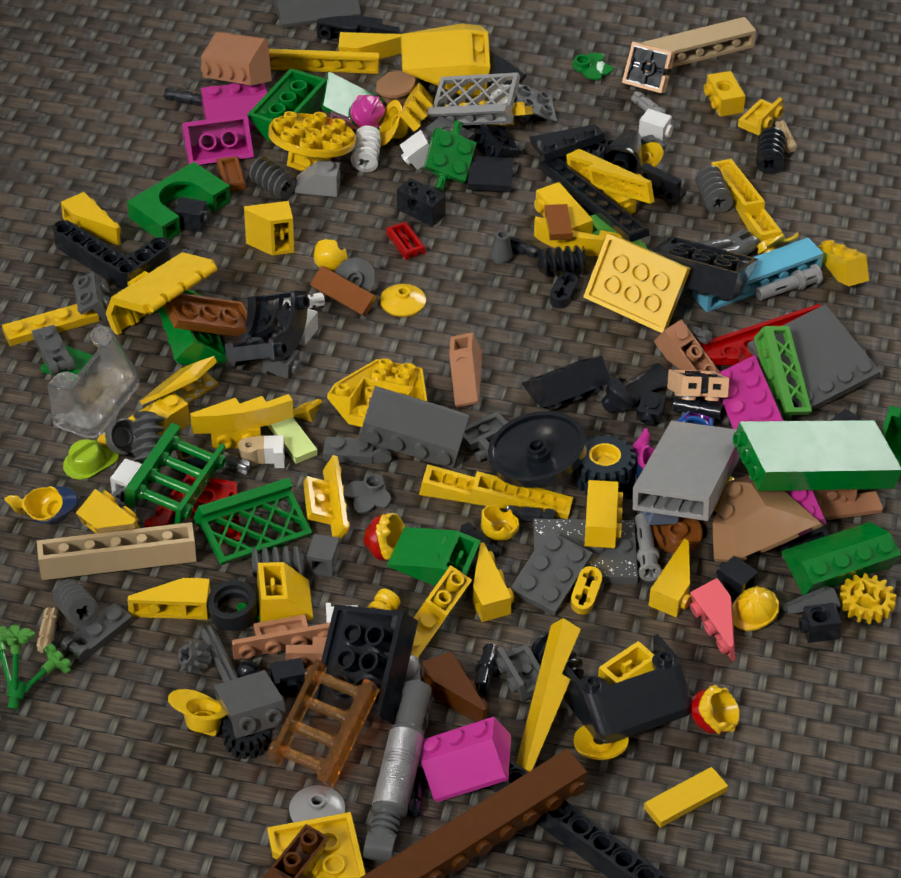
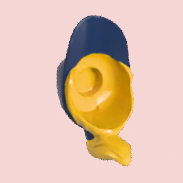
[4,486,79,524]

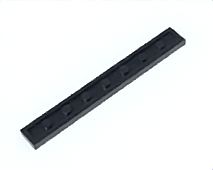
[539,157,649,242]

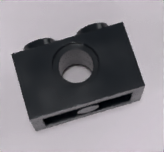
[397,178,446,227]

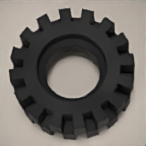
[222,717,272,759]

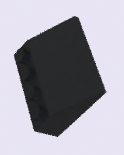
[650,236,758,301]
[310,605,418,725]

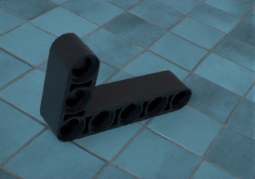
[53,220,171,290]

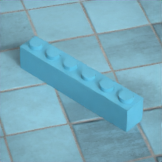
[692,238,824,312]

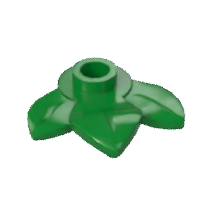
[572,53,614,80]

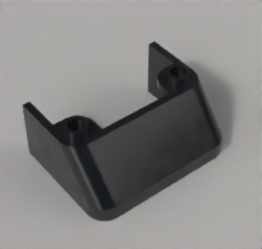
[563,634,692,743]

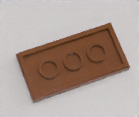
[164,293,247,337]

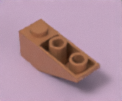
[654,319,720,373]
[449,332,482,408]

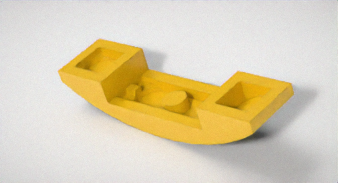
[534,216,623,256]

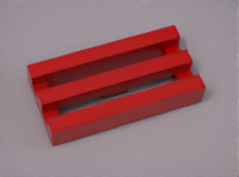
[386,222,426,260]

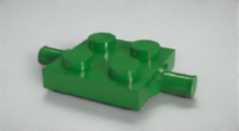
[423,120,477,191]

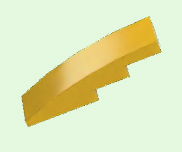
[400,82,433,131]
[190,394,294,434]

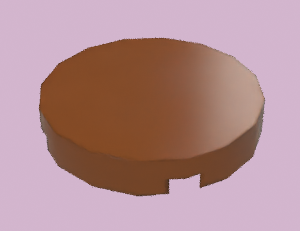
[652,517,703,554]

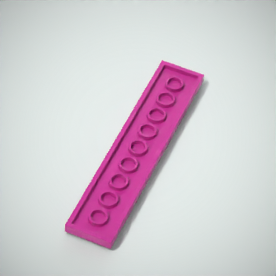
[719,355,827,545]

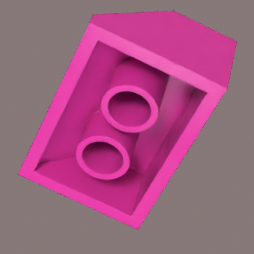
[201,83,267,129]
[181,114,254,165]
[421,717,511,802]

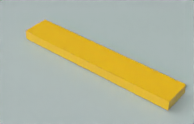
[269,49,380,74]

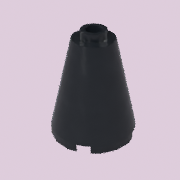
[600,129,642,174]

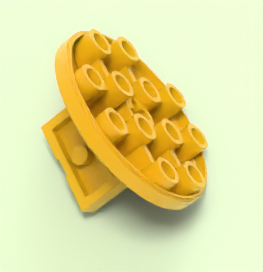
[268,111,356,171]

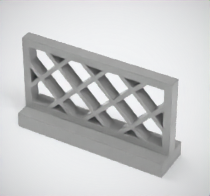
[427,73,520,125]

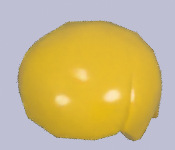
[313,239,348,272]
[481,504,519,541]

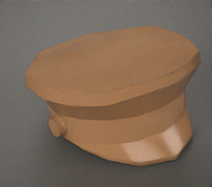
[376,71,416,105]

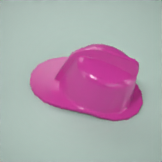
[350,95,385,128]

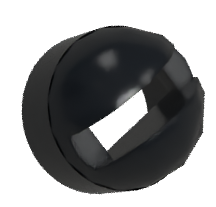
[236,660,258,678]

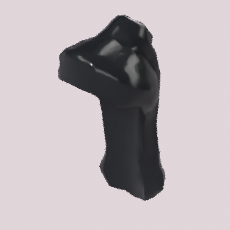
[601,363,668,413]

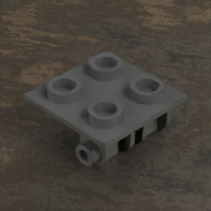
[514,84,557,123]

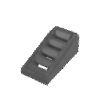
[780,586,841,614]

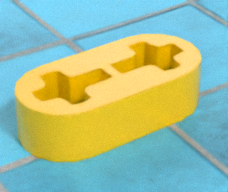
[570,566,602,615]

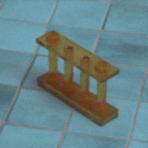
[268,658,380,789]

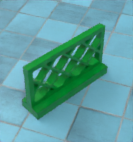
[194,478,312,566]

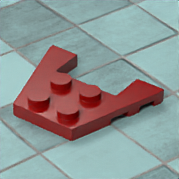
[144,475,241,545]

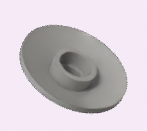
[289,785,345,823]

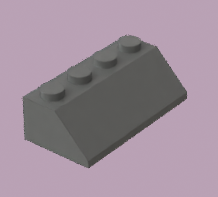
[273,0,361,28]
[359,386,469,468]

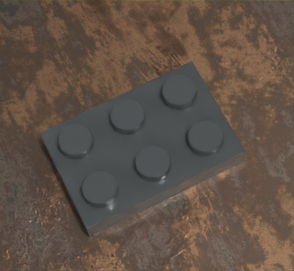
[511,530,593,616]

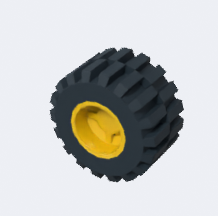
[574,435,636,495]

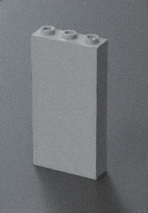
[633,421,740,521]

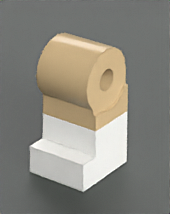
[238,435,285,468]

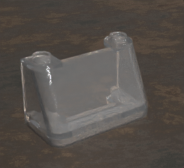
[48,324,140,438]

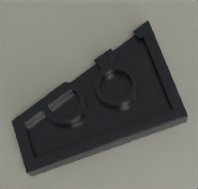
[529,124,605,162]

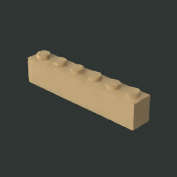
[641,17,756,72]
[37,522,196,580]

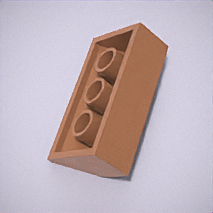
[201,32,272,85]

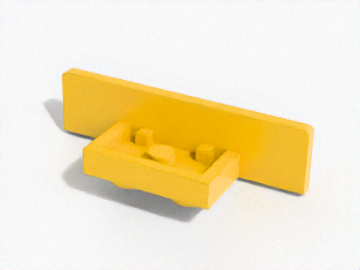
[303,455,350,542]

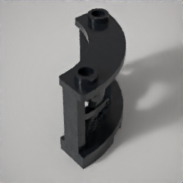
[225,291,310,367]

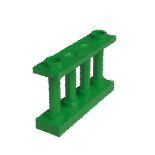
[124,423,227,524]

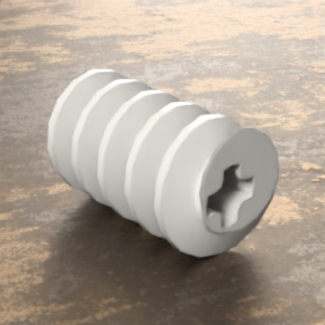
[351,126,381,172]

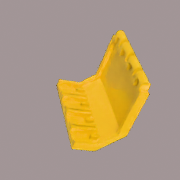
[106,252,217,335]

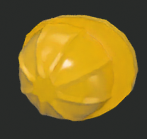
[732,586,779,632]

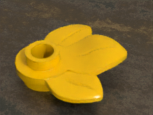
[757,232,799,255]

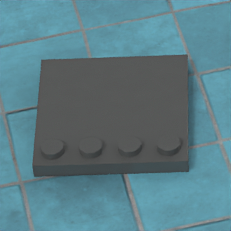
[747,304,881,417]

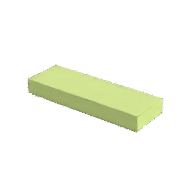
[267,418,317,464]

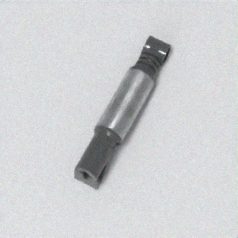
[363,680,432,862]

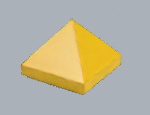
[293,399,322,422]

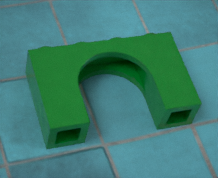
[127,162,231,241]

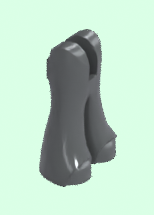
[699,229,761,255]

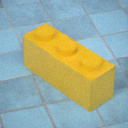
[534,182,593,234]
[584,480,623,548]

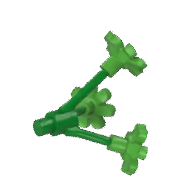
[0,625,72,710]

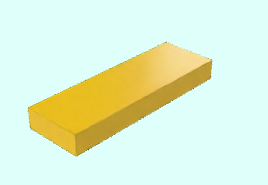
[644,767,728,828]

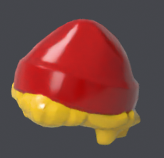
[363,513,405,561]
[691,685,740,734]

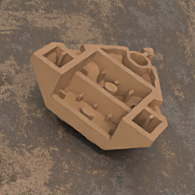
[713,475,823,562]

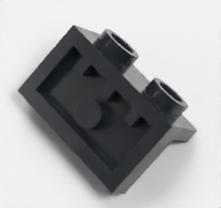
[474,124,522,158]
[640,162,686,205]

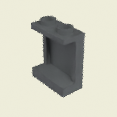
[213,670,288,738]

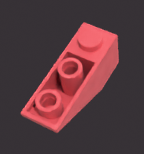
[690,578,736,662]

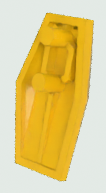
[140,356,217,405]

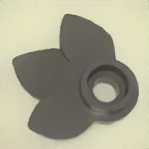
[343,474,391,514]

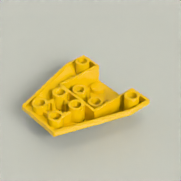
[401,23,490,97]
[327,359,427,427]

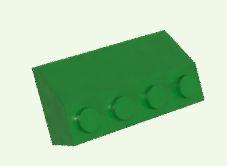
[247,68,326,142]
[157,289,226,366]
[781,522,901,595]

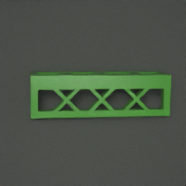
[754,326,812,421]

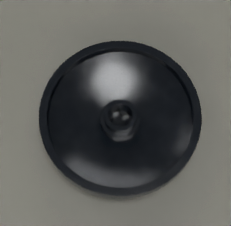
[488,411,587,488]

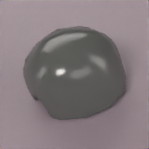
[105,418,136,455]

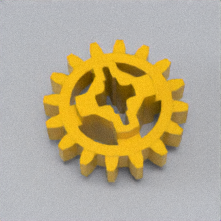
[839,573,896,624]

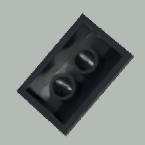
[522,355,609,410]

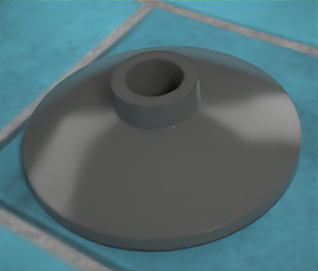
[334,258,376,292]

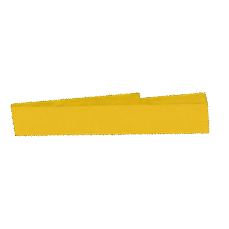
[566,149,654,204]
[711,159,782,242]
[419,464,573,519]
[516,618,581,772]

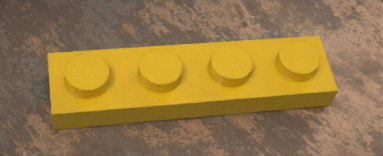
[2,304,99,346]

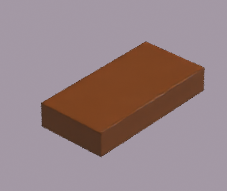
[216,156,246,191]
[544,204,573,240]

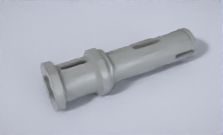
[755,264,823,301]
[635,513,662,581]

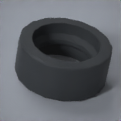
[207,580,259,631]

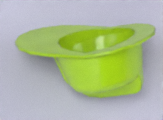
[63,439,119,480]

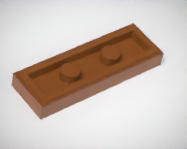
[310,265,377,317]

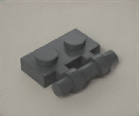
[462,411,508,462]

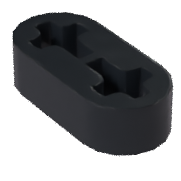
[550,272,578,309]

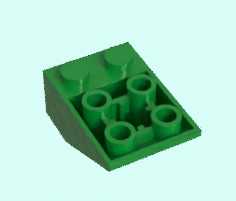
[387,527,481,586]

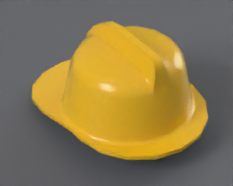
[379,100,409,147]
[168,689,227,736]

